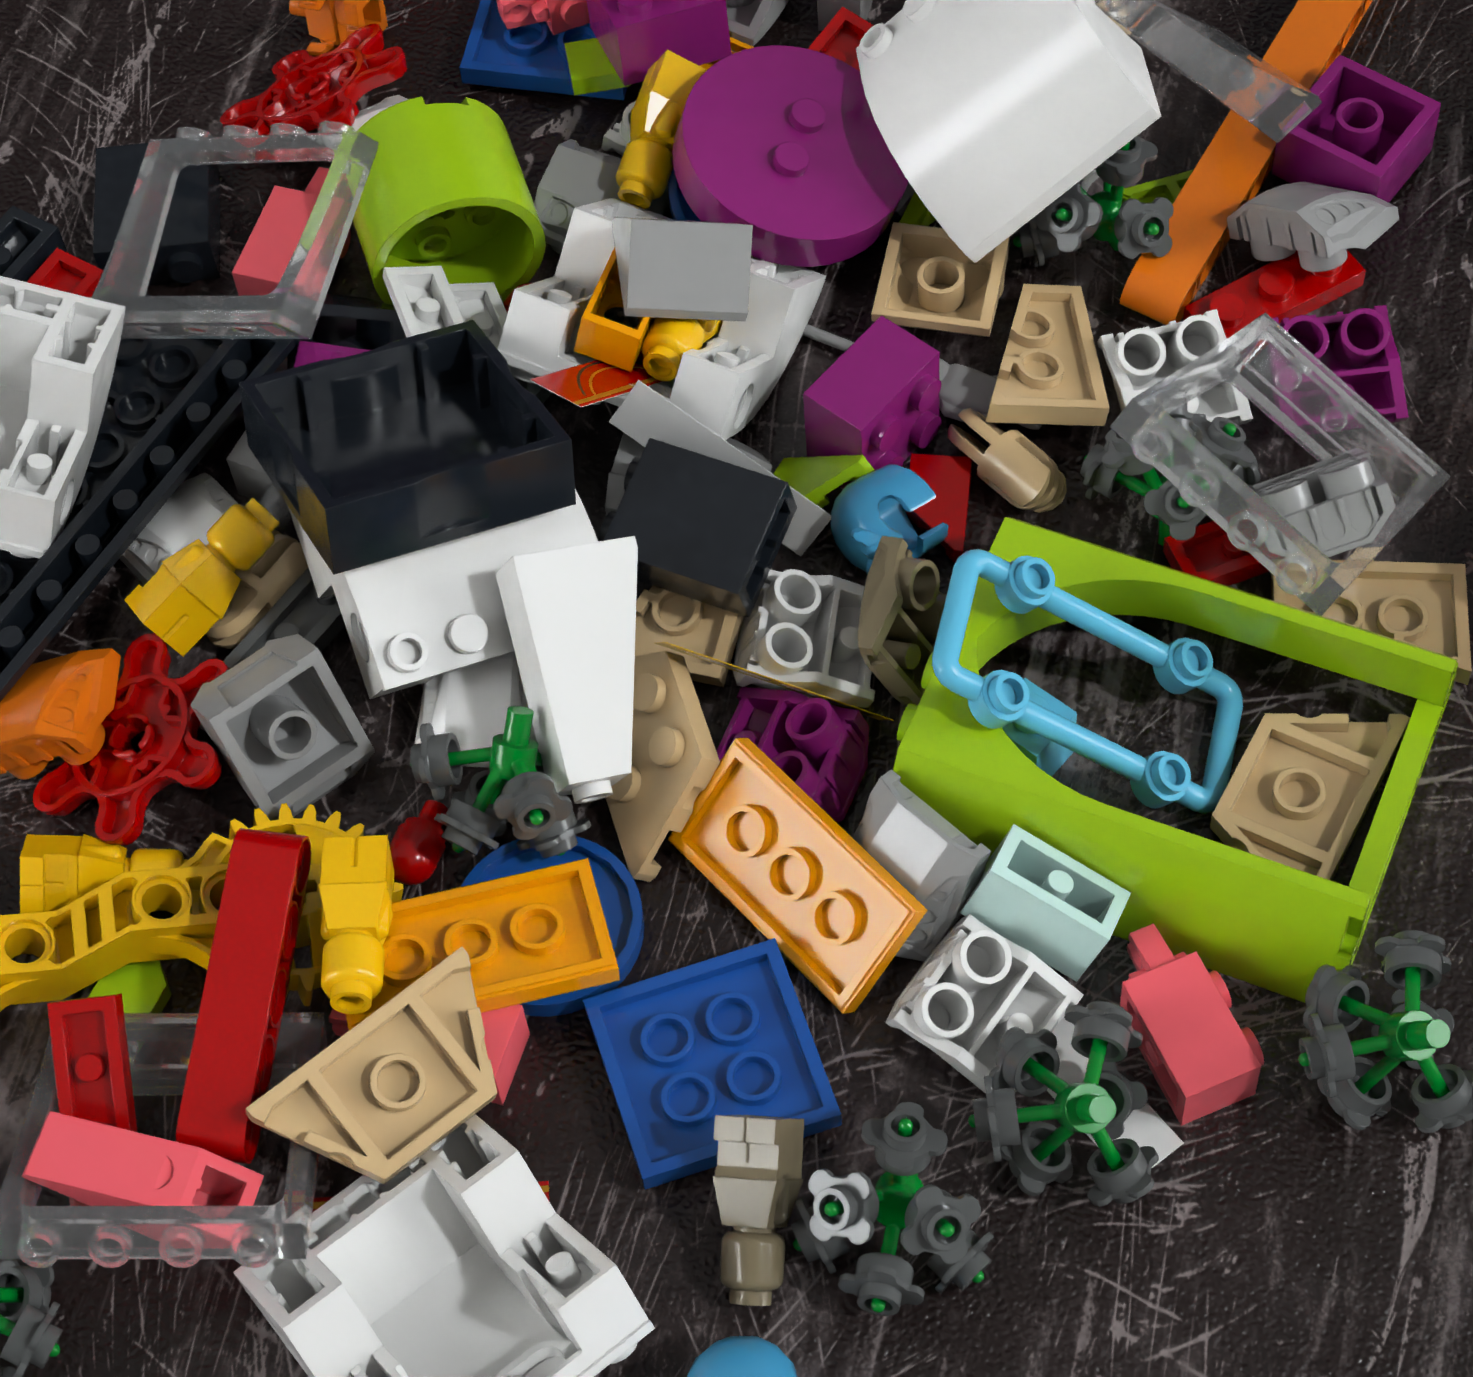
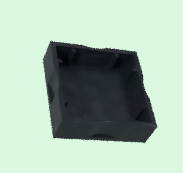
[239,320,576,575]

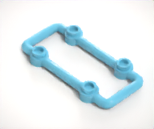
[932,549,1243,813]

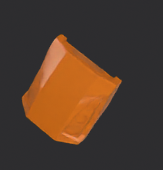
[0,648,121,780]

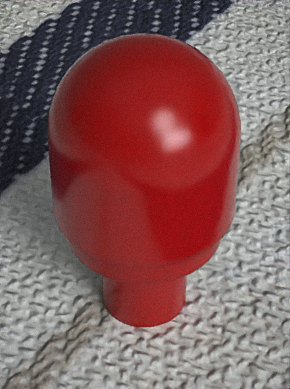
[389,800,448,885]

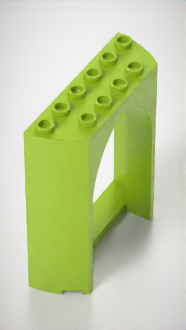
[893,517,1458,1003]

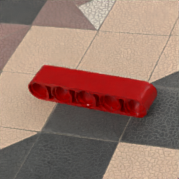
[176,828,311,1164]

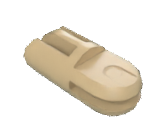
[947,408,1067,513]
[206,529,308,649]

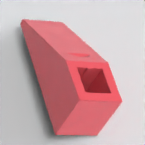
[22,1111,264,1259]

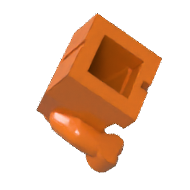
[289,0,388,57]

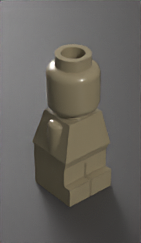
[712,1115,804,1306]

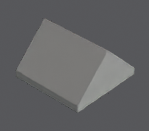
[612,217,753,322]

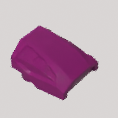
[1262,305,1409,435]
[716,687,869,823]

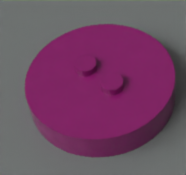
[673,45,908,267]

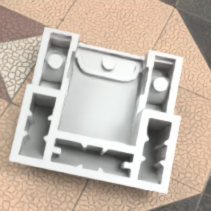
[856,0,1161,263]
[497,198,826,440]
[0,276,126,559]
[288,489,598,699]
[233,1114,655,1377]

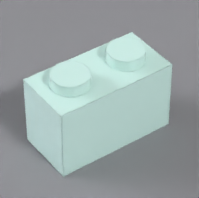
[960,824,1131,982]

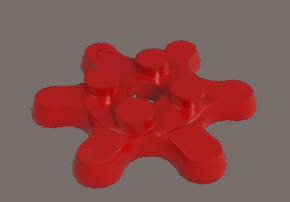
[220,24,407,162]
[33,633,230,846]

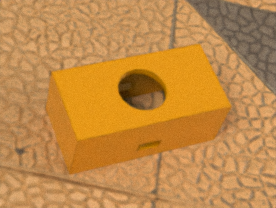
[574,247,655,372]

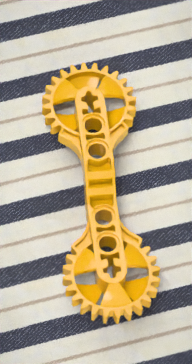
[0,803,404,1012]

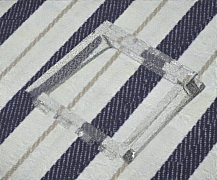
[1095,0,1322,143]
[91,121,379,339]
[1110,313,1451,616]
[0,1012,328,1268]

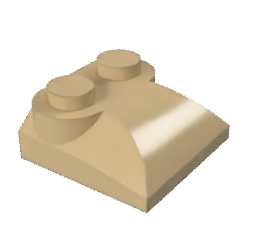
[871,222,1010,337]

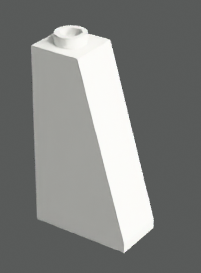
[496,536,638,804]

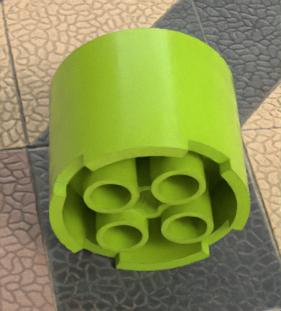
[339,96,546,306]

